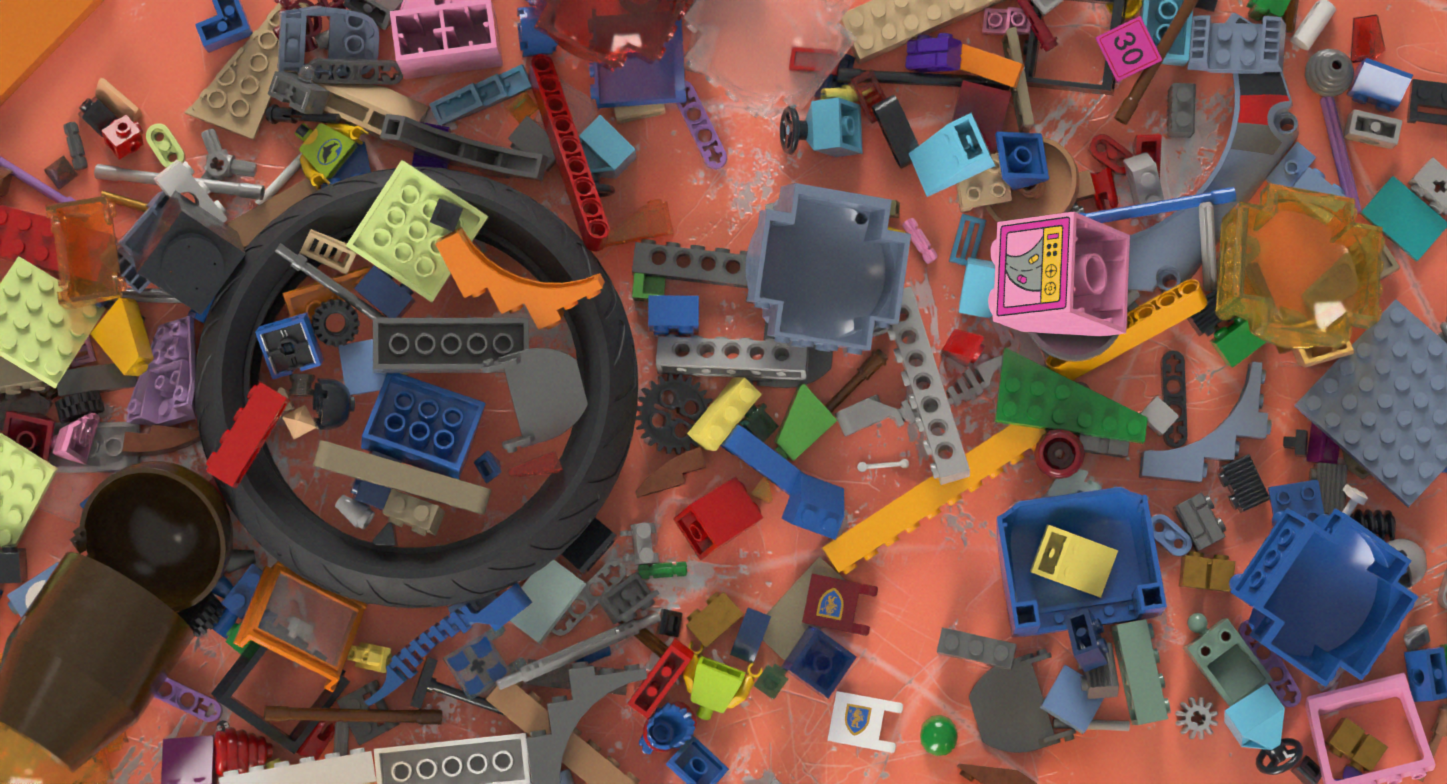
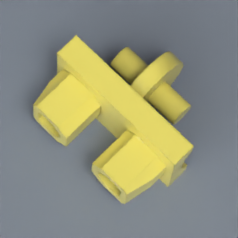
[347,642,392,673]

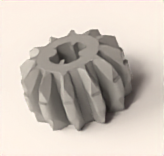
[1175,697,1218,739]

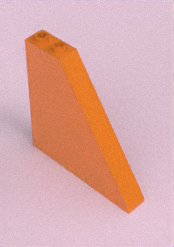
[0,0,104,106]

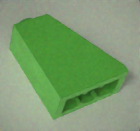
[774,383,837,461]

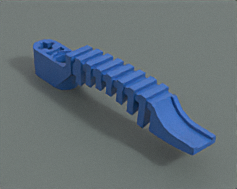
[365,583,533,706]

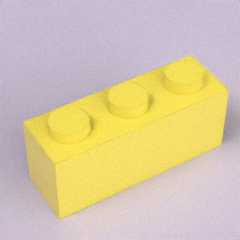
[687,377,761,451]

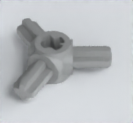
[201,129,257,181]

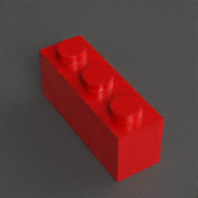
[627,638,695,719]

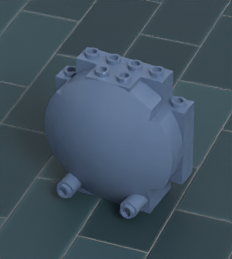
[745,183,911,355]

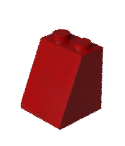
[673,476,763,561]

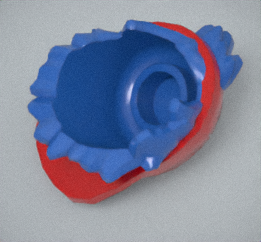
[639,702,697,755]

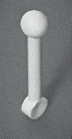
[857,459,909,472]

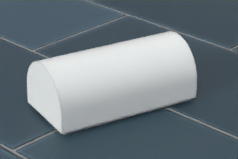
[1290,0,1336,51]

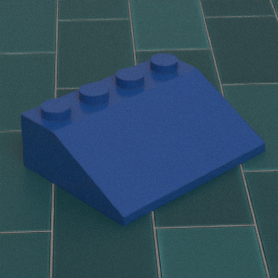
[361,373,486,480]

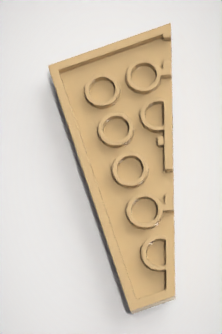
[184,0,307,141]

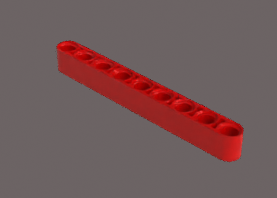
[528,54,610,252]

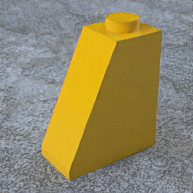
[90,297,154,376]

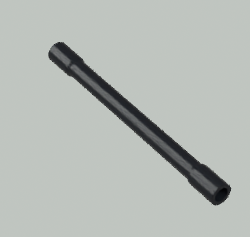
[837,68,1010,91]

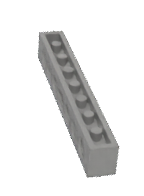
[887,286,970,485]

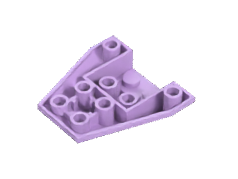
[126,316,197,427]

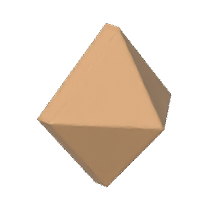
[282,405,316,439]

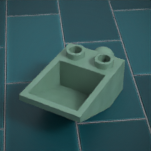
[1183,613,1273,707]

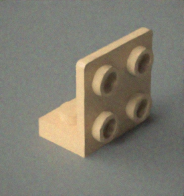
[956,153,1012,213]

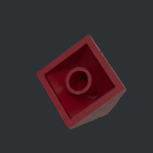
[3,411,55,463]

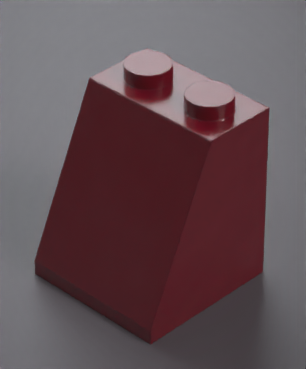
[951,81,1012,154]

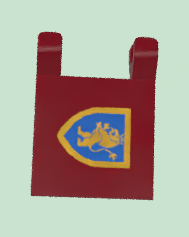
[802,573,878,636]

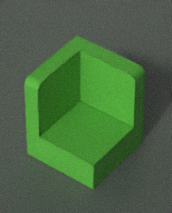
[632,273,666,302]

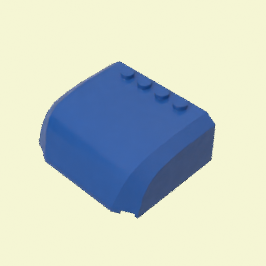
[996,487,1167,637]

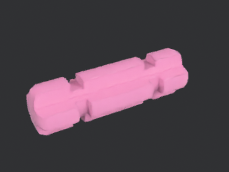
[902,218,938,264]

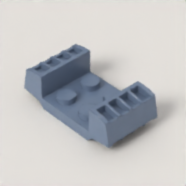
[1187,15,1286,74]
[101,191,169,294]

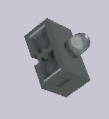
[268,65,330,114]

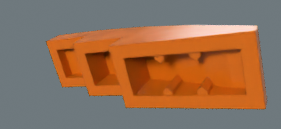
[960,44,1024,88]

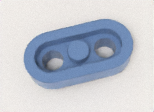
[1151,514,1192,556]

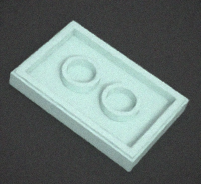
[510,560,586,644]

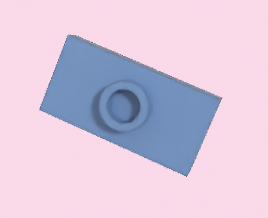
[1265,141,1316,196]

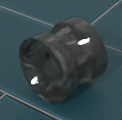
[289,374,315,397]

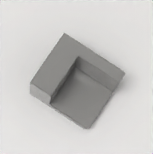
[1140,396,1179,436]

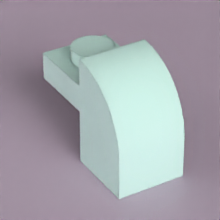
[1045,469,1102,497]

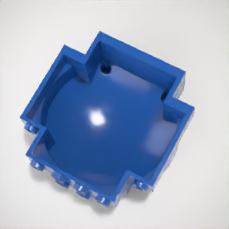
[1229,508,1418,687]

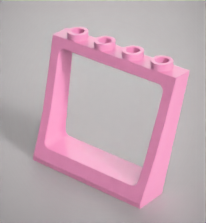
[1305,673,1435,784]

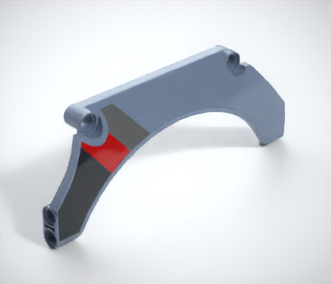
[1128,13,1299,293]

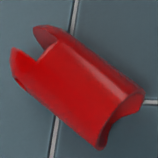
[1090,168,1119,211]
[296,721,335,761]

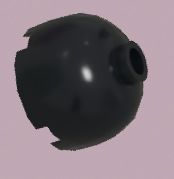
[313,378,355,430]

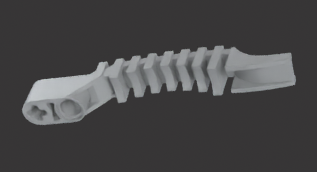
[835,351,1017,437]

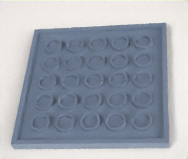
[1294,299,1447,508]

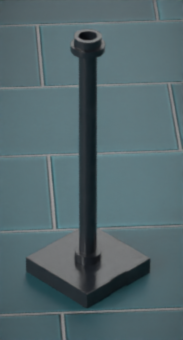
[410,656,505,716]

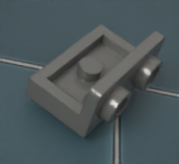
[597,572,660,624]

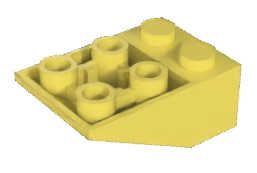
[1030,524,1118,598]

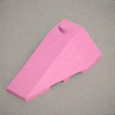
[51,412,100,465]

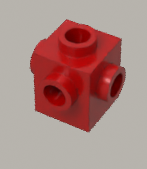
[102,115,144,160]

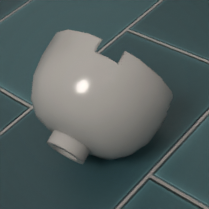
[1387,539,1427,589]

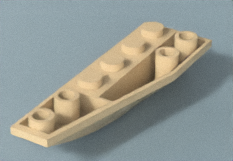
[284,69,430,152]

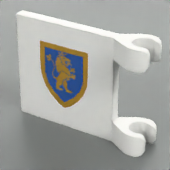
[827,691,903,753]

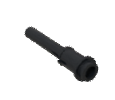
[266,104,341,124]

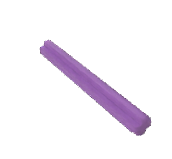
[1320,97,1362,215]

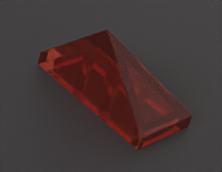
[1350,14,1386,63]

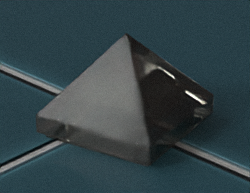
[44,155,78,190]

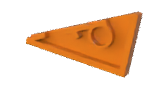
[282,266,370,325]

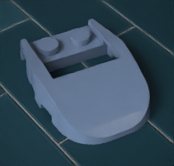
[277,6,379,77]

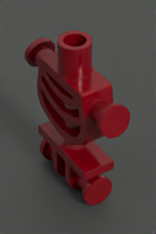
[272,0,350,52]

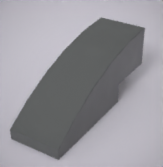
[57,363,138,398]

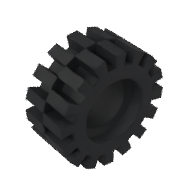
[312,299,360,347]
[55,390,104,423]
[177,592,224,637]

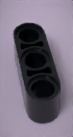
[871,95,919,169]

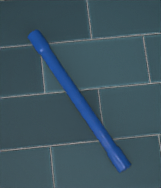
[1078,187,1236,223]

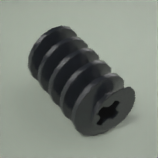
[1350,509,1396,541]

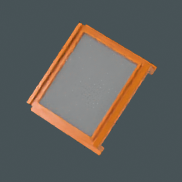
[233,561,367,692]

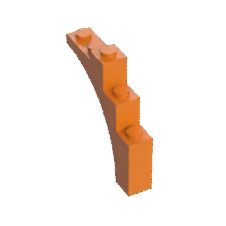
[435,227,605,330]

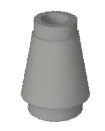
[335,494,375,529]

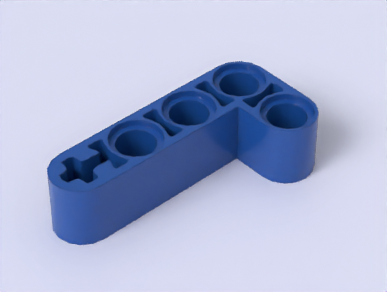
[720,424,803,496]

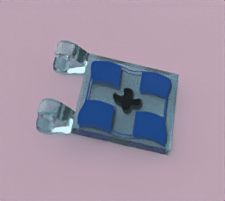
[443,626,527,701]

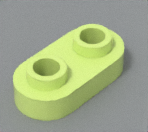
[146,124,185,168]

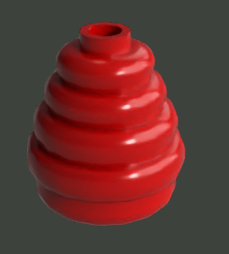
[214,727,272,776]

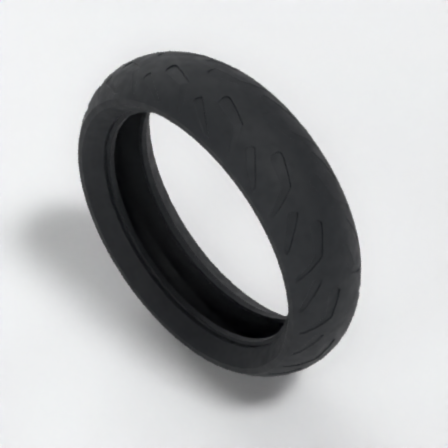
[195,167,638,608]

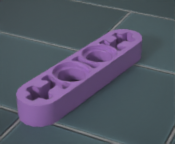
[676,81,727,170]
[1238,619,1301,707]
[154,677,223,722]

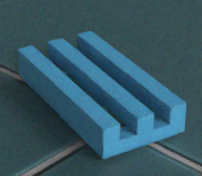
[949,213,986,266]

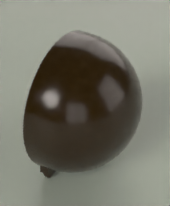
[69,461,233,612]

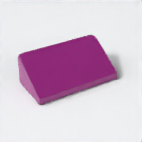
[1306,423,1340,464]

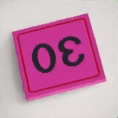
[1095,16,1162,82]

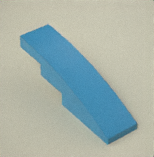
[429,64,532,126]

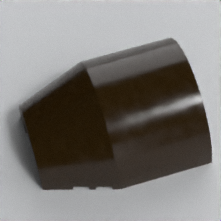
[0,552,194,773]

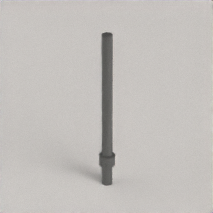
[275,243,387,320]

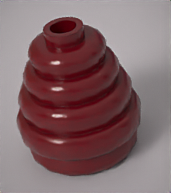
[1034,429,1085,479]

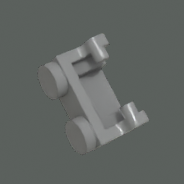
[620,522,659,565]

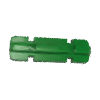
[638,561,687,579]

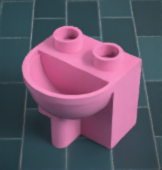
[390,0,503,79]

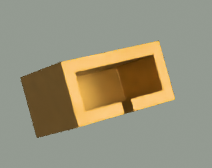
[1179,552,1236,592]
[686,592,744,648]
[1325,718,1388,773]

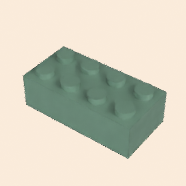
[1110,619,1171,725]

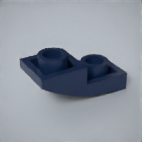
[730,608,771,663]

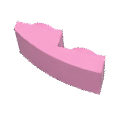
[982,7,1031,35]

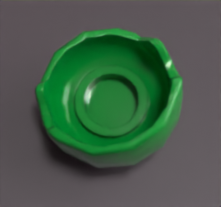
[920,715,958,756]

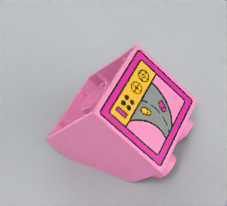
[988,212,1130,336]

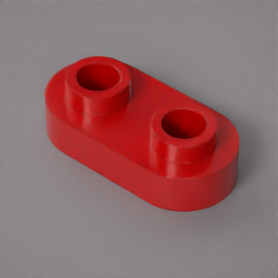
[1089,134,1133,175]

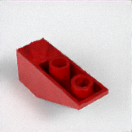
[940,328,985,368]

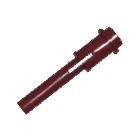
[1016,0,1058,52]

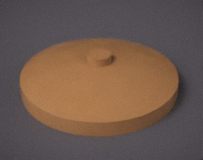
[985,137,1080,222]

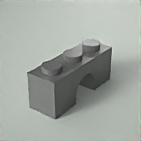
[937,627,1017,671]

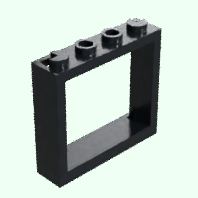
[1023,0,1128,96]
[211,621,350,754]

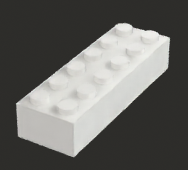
[374,733,532,784]

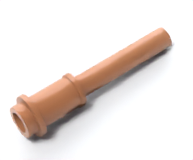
[1417,703,1447,782]

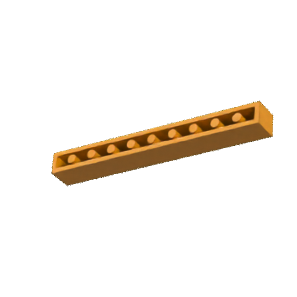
[822,425,1047,575]

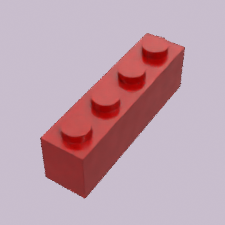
[206,382,290,489]

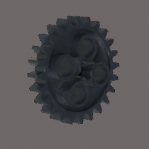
[636,374,712,454]

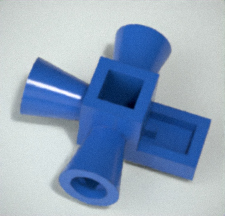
[211,563,278,639]

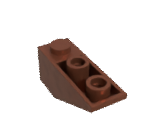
[957,763,1037,784]

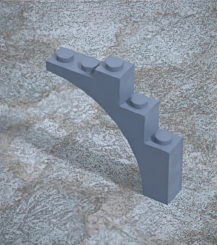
[1139,362,1272,483]

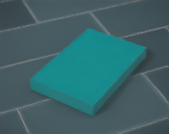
[1359,176,1447,262]

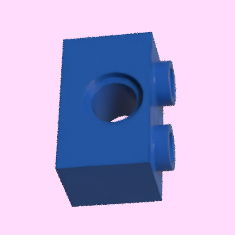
[1404,647,1447,702]

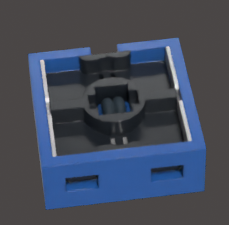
[255,313,324,379]

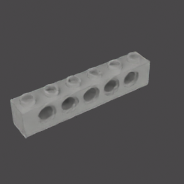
[656,334,809,380]

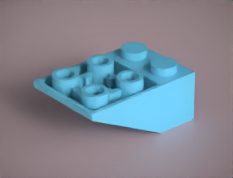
[909,113,995,197]

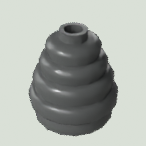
[1305,48,1354,97]

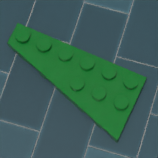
[995,348,1148,444]

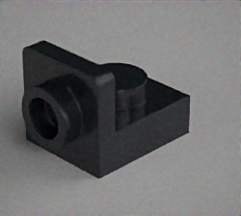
[78,97,119,137]

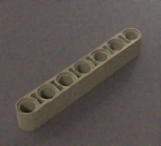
[313,440,491,515]

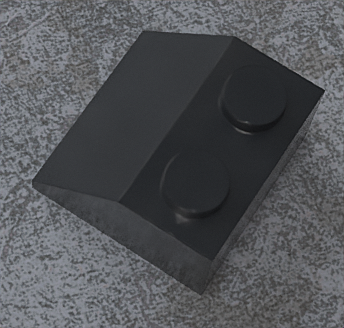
[561,517,618,575]

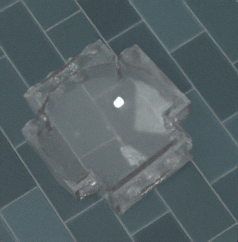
[683,0,857,118]

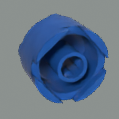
[517,5,558,57]

